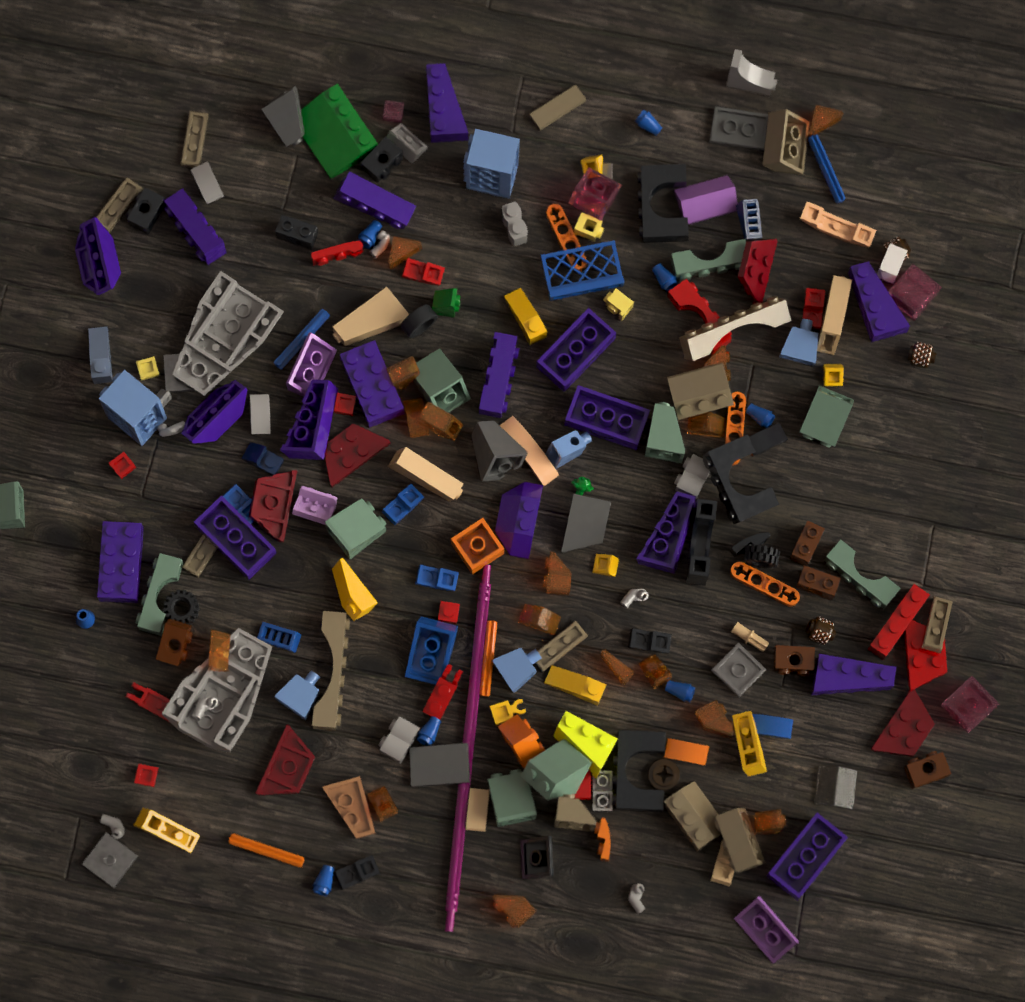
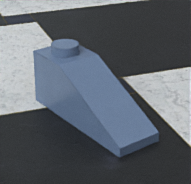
[88,326,113,384]

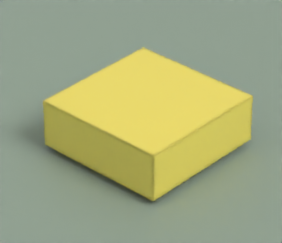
[136,357,160,381]

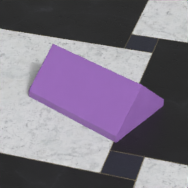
[674,175,738,224]
[286,332,337,397]
[734,896,799,964]

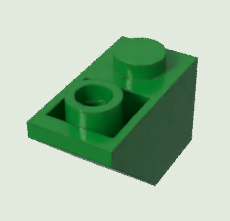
[432,288,460,317]

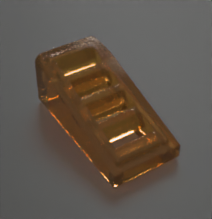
[600,649,634,687]

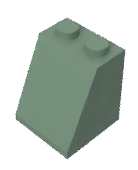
[408,348,471,418]
[800,385,854,448]
[645,402,685,463]
[0,481,25,529]
[325,498,387,559]
[520,739,592,800]
[488,769,537,827]

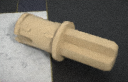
[731,622,769,652]

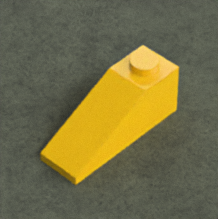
[504,288,547,345]
[332,558,377,621]
[544,665,606,706]
[732,711,767,777]
[134,808,200,853]

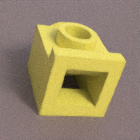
[574,212,604,242]
[604,289,634,321]

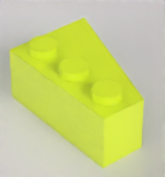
[553,711,617,778]

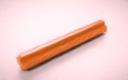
[480,620,497,697]
[229,834,304,867]

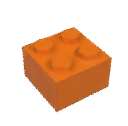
[451,518,505,575]

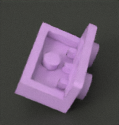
[292,486,337,525]

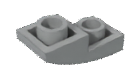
[191,161,224,204]
[250,394,270,434]
[592,770,613,811]

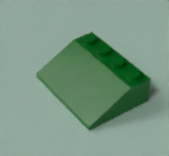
[301,84,378,179]

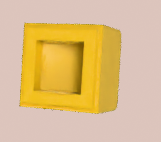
[581,155,603,178]
[823,364,844,386]
[593,554,619,577]

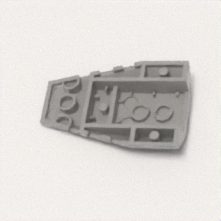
[172,271,284,396]
[162,628,272,752]

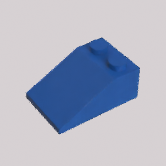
[405,617,458,685]

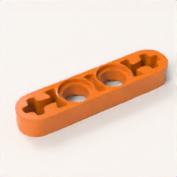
[546,204,587,272]
[725,392,746,465]
[730,562,800,607]

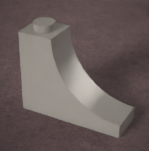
[726,49,777,96]

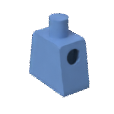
[779,319,818,366]
[546,430,592,469]
[492,648,542,693]
[275,671,320,721]

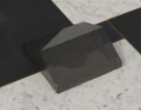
[814,766,857,809]

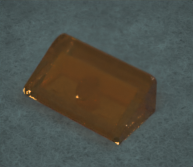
[208,630,230,672]

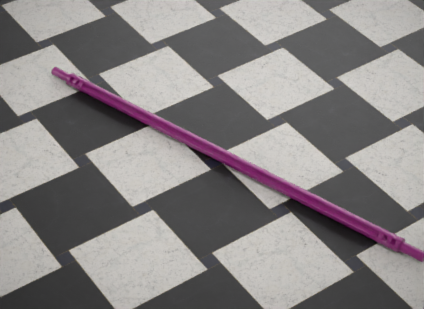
[445,564,491,932]

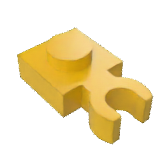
[490,699,526,725]

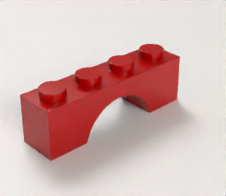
[667,279,732,355]
[868,584,930,660]

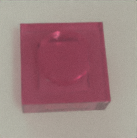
[383,100,404,123]

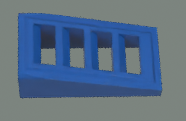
[257,622,301,653]

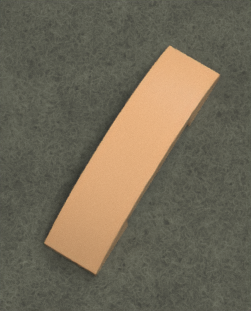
[800,202,876,248]
[500,416,559,486]

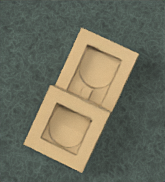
[466,788,489,832]
[711,843,735,886]

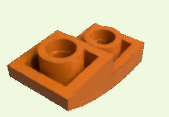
[664,738,709,765]
[594,818,610,862]

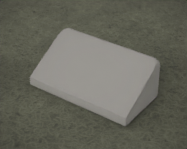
[387,123,428,163]

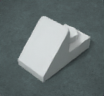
[877,243,908,284]

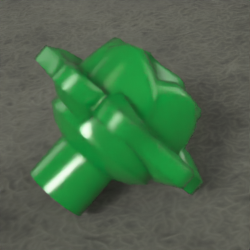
[571,476,594,496]

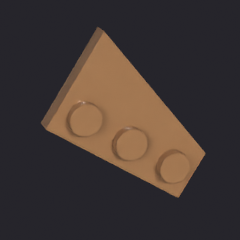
[322,776,376,839]

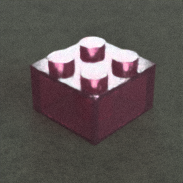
[568,167,622,221]
[888,264,942,321]
[941,676,999,733]

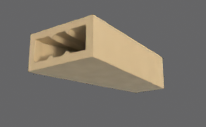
[817,275,852,355]
[332,287,409,346]
[388,447,463,501]

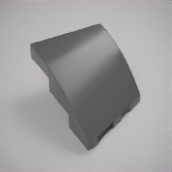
[561,494,611,553]

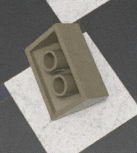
[763,109,810,175]
[667,362,734,420]
[663,781,722,852]
[554,794,596,832]
[715,808,766,872]

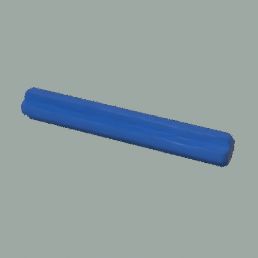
[808,135,845,203]
[274,309,330,370]

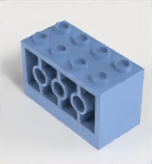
[463,129,520,199]
[99,370,167,446]

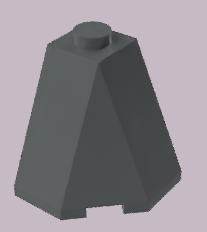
[262,86,305,147]
[471,421,528,482]

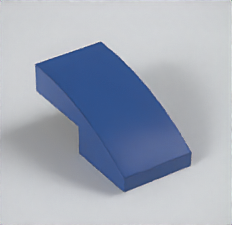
[223,484,254,524]
[382,484,424,525]
[415,565,459,591]
[752,714,793,739]

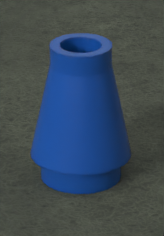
[635,110,663,136]
[357,220,382,249]
[652,264,678,292]
[746,403,775,428]
[76,609,95,629]
[665,680,695,702]
[417,716,441,746]
[312,865,334,896]

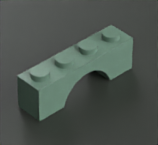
[670,239,746,281]
[824,540,901,609]
[136,553,184,636]

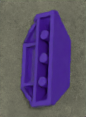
[75,217,121,295]
[181,380,247,444]
[495,482,543,559]

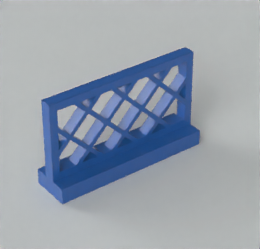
[541,240,625,301]

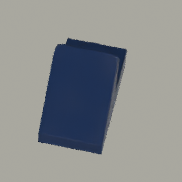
[241,442,284,475]

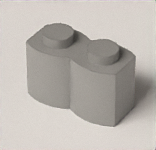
[502,202,528,246]
[674,454,710,499]
[379,717,420,764]

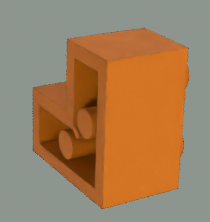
[498,714,545,769]

